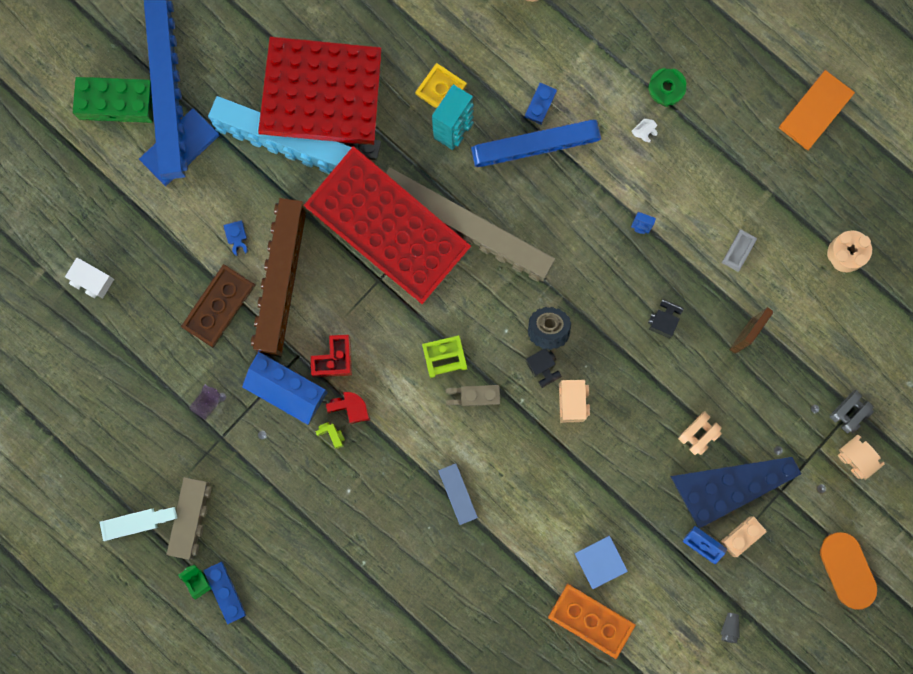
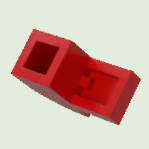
[326,392,370,424]

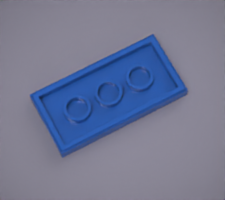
[139,108,220,187]

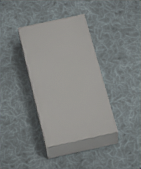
[722,229,757,272]

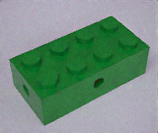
[72,77,153,123]

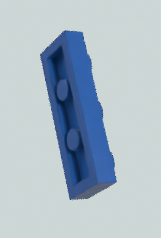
[203,562,246,624]

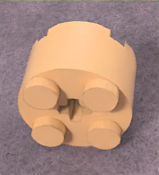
[827,231,872,273]
[837,435,885,480]

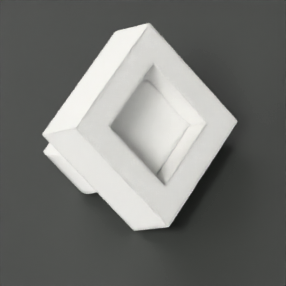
[631,118,657,142]

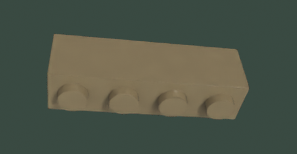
[166,477,212,560]

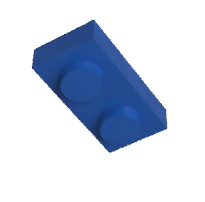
[525,83,557,125]
[631,212,656,234]
[683,526,727,564]

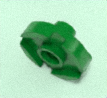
[648,68,687,107]

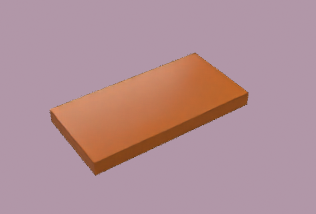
[778,70,855,150]
[548,583,636,659]

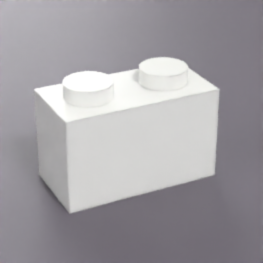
[65,258,114,299]

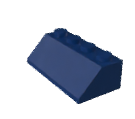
[242,352,328,425]

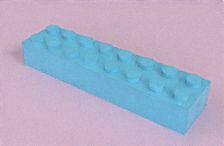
[208,96,352,174]

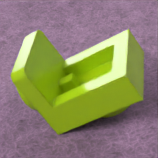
[315,422,345,449]

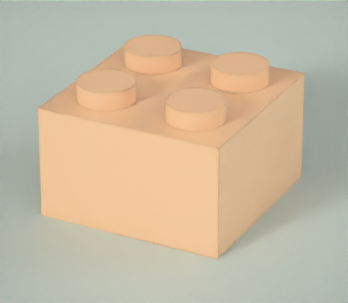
[559,380,590,423]

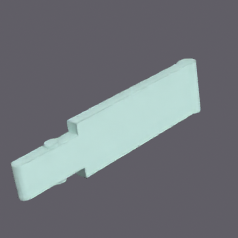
[100,507,177,541]

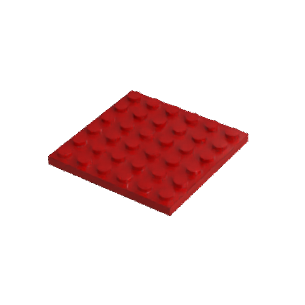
[258,37,382,145]

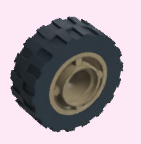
[528,307,571,350]

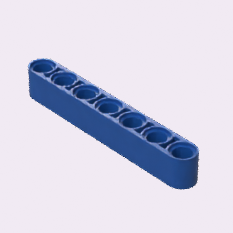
[471,120,601,167]

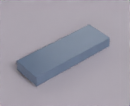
[438,464,478,525]

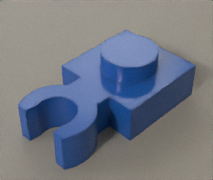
[223,220,248,256]

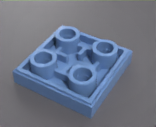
[574,536,628,589]

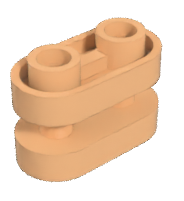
[678,411,722,455]

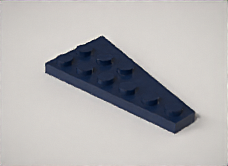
[670,457,802,528]

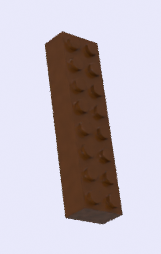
[251,198,307,357]

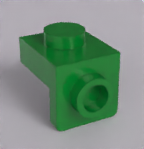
[178,564,212,600]

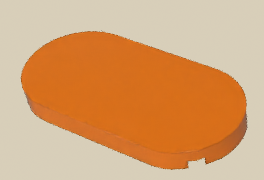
[820,532,877,609]

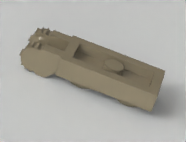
[446,385,500,406]

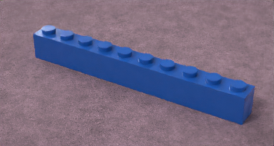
[144,0,188,180]

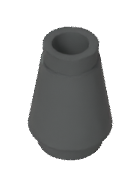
[720,613,740,643]

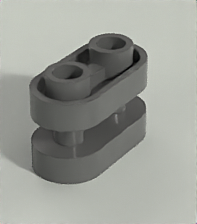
[829,390,874,433]

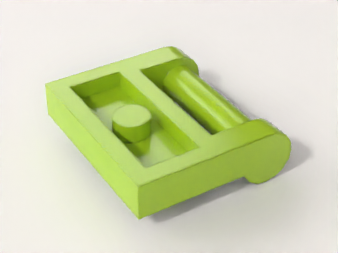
[422,335,467,378]

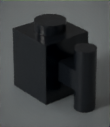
[648,299,684,339]
[525,348,562,388]

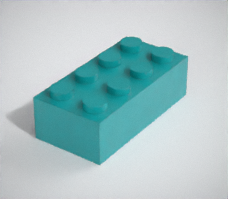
[432,84,474,150]

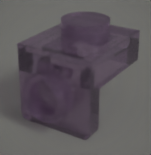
[190,385,220,420]

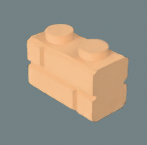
[720,516,767,557]

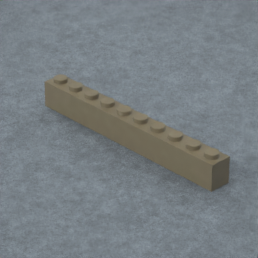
[386,167,555,282]

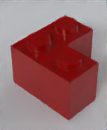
[311,334,352,378]

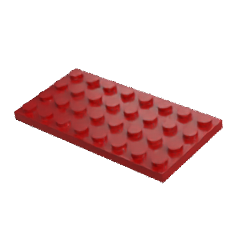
[303,146,471,304]

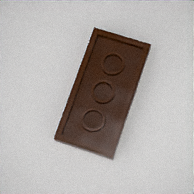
[181,264,256,348]
[729,307,773,353]

